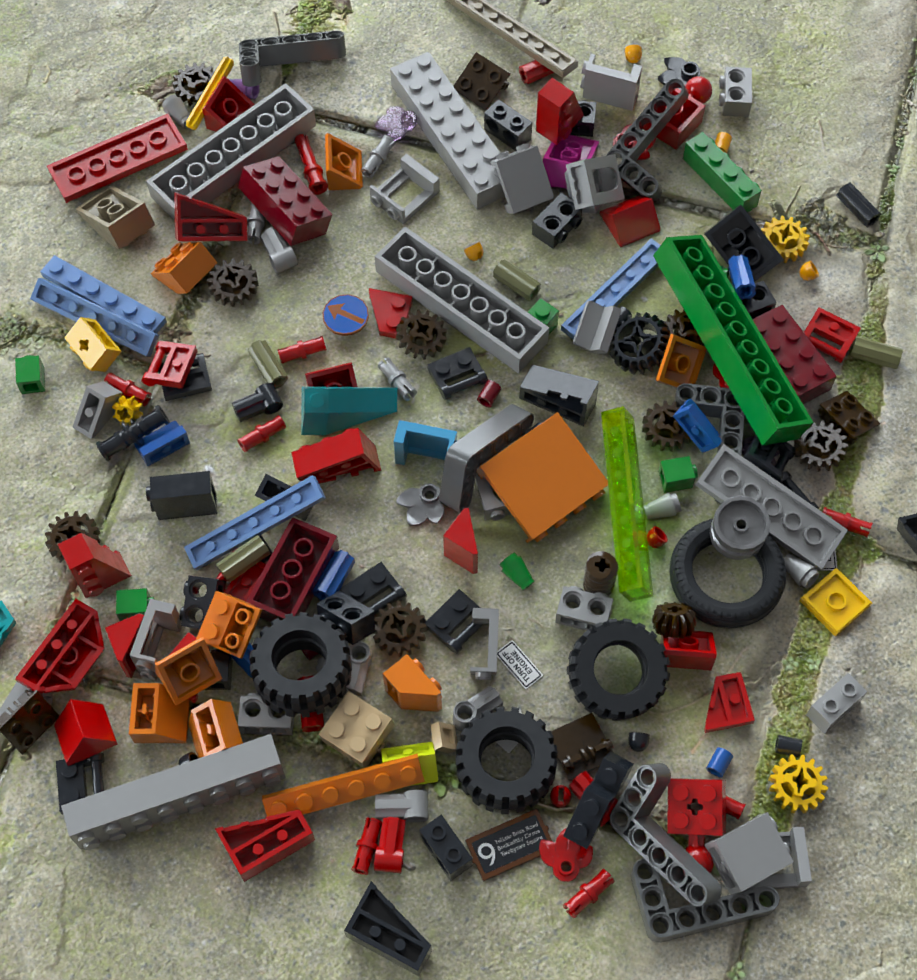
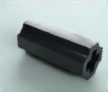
[836,182,882,228]

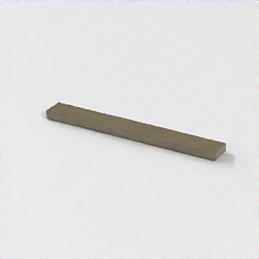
[445,0,578,78]

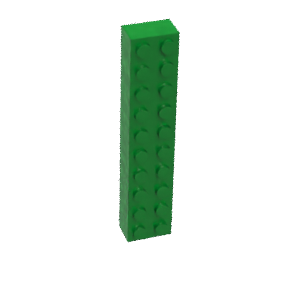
[653,235,814,445]

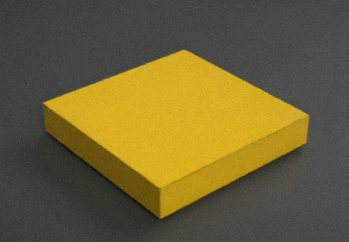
[799,568,872,637]

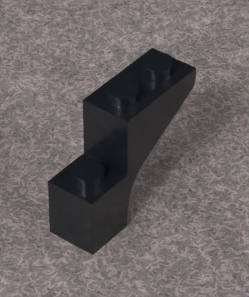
[563,751,634,849]

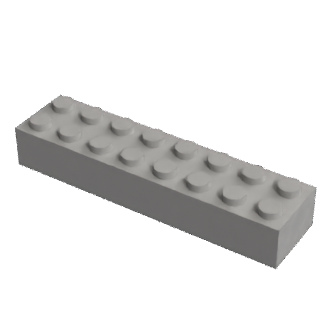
[390,52,505,210]
[146,83,316,221]
[375,227,549,374]
[61,734,286,850]

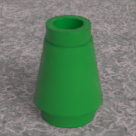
[499,552,535,591]

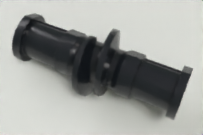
[96,405,170,461]

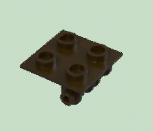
[453,52,510,110]
[817,391,880,445]
[0,689,59,755]
[551,713,614,781]

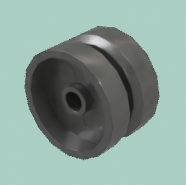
[710,496,771,560]

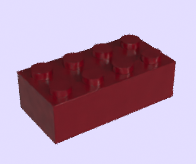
[238,156,333,246]
[753,304,837,404]
[246,517,339,622]

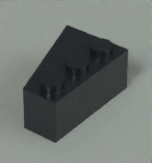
[344,881,432,976]

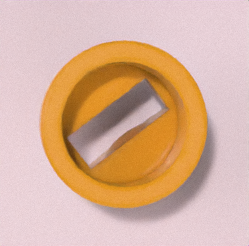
[625,45,642,64]
[464,242,484,261]
[800,260,819,281]

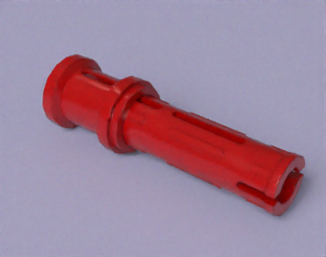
[294,134,328,195]

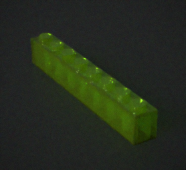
[601,406,654,602]

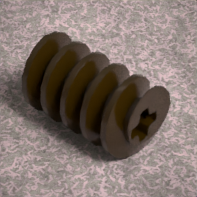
[583,551,618,596]

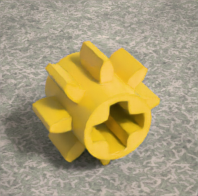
[112,395,143,425]

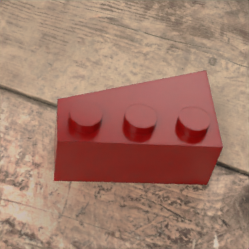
[536,78,584,145]
[174,192,247,241]
[291,428,382,484]
[57,533,132,598]
[215,809,315,882]

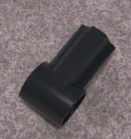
[232,383,283,423]

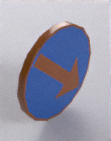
[322,294,369,336]

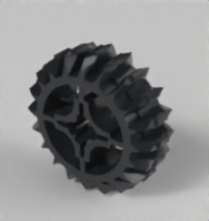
[609,312,671,375]

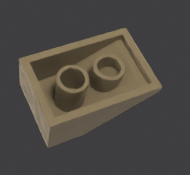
[76,185,155,249]

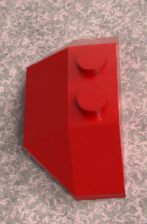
[15,599,105,693]

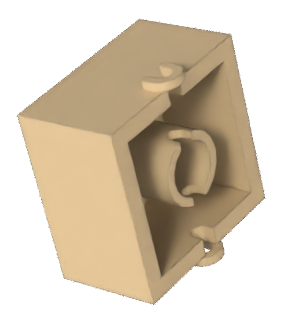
[318,691,395,768]

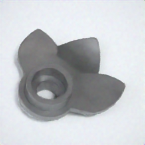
[396,483,444,526]

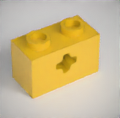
[65,317,122,372]

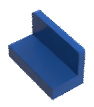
[673,398,722,453]
[134,421,190,466]

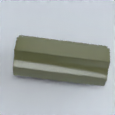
[493,259,541,301]
[850,336,903,369]
[248,340,288,389]
[216,535,271,583]

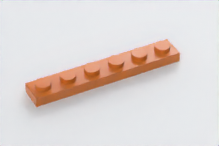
[262,754,425,817]

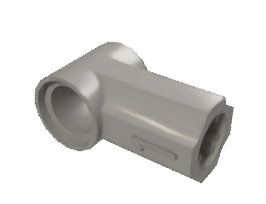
[260,227,298,274]
[345,641,372,696]
[453,686,503,732]
[375,790,428,822]

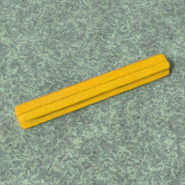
[186,56,234,130]

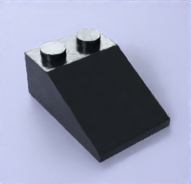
[704,204,784,282]

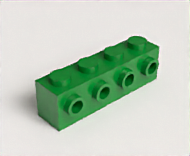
[682,132,762,213]

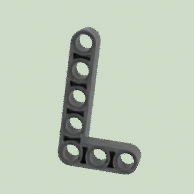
[239,31,346,87]
[606,78,689,201]
[673,383,745,504]
[439,404,534,513]
[610,763,722,906]
[631,859,780,943]

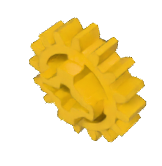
[761,216,810,263]
[768,754,828,814]

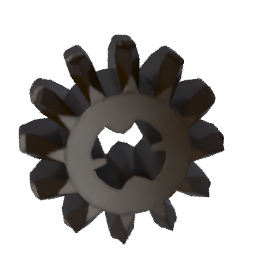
[652,602,696,639]

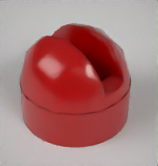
[646,526,668,548]
[550,785,571,808]

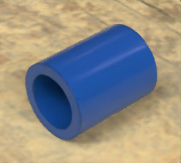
[706,747,733,778]

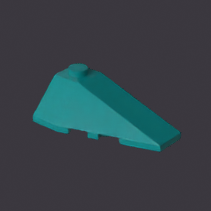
[301,387,398,435]

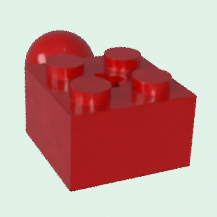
[642,76,713,150]
[667,778,726,875]

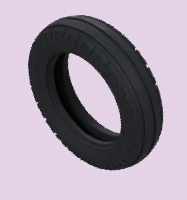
[669,519,786,628]

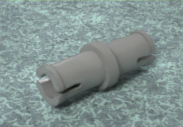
[361,135,395,178]
[247,203,265,245]
[378,357,417,401]

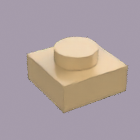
[431,721,457,753]

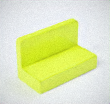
[381,741,438,786]

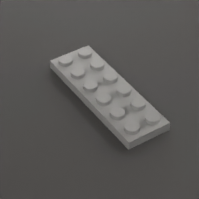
[695,444,848,571]

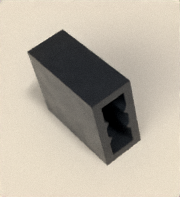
[146,471,218,520]

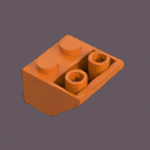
[150,242,218,294]
[196,591,262,659]
[383,654,442,712]
[129,683,190,743]
[188,699,243,759]

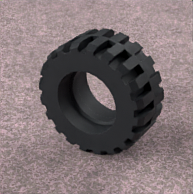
[249,612,352,718]
[567,618,670,721]
[456,706,558,814]

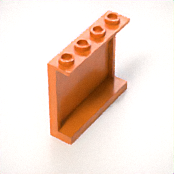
[476,412,610,543]

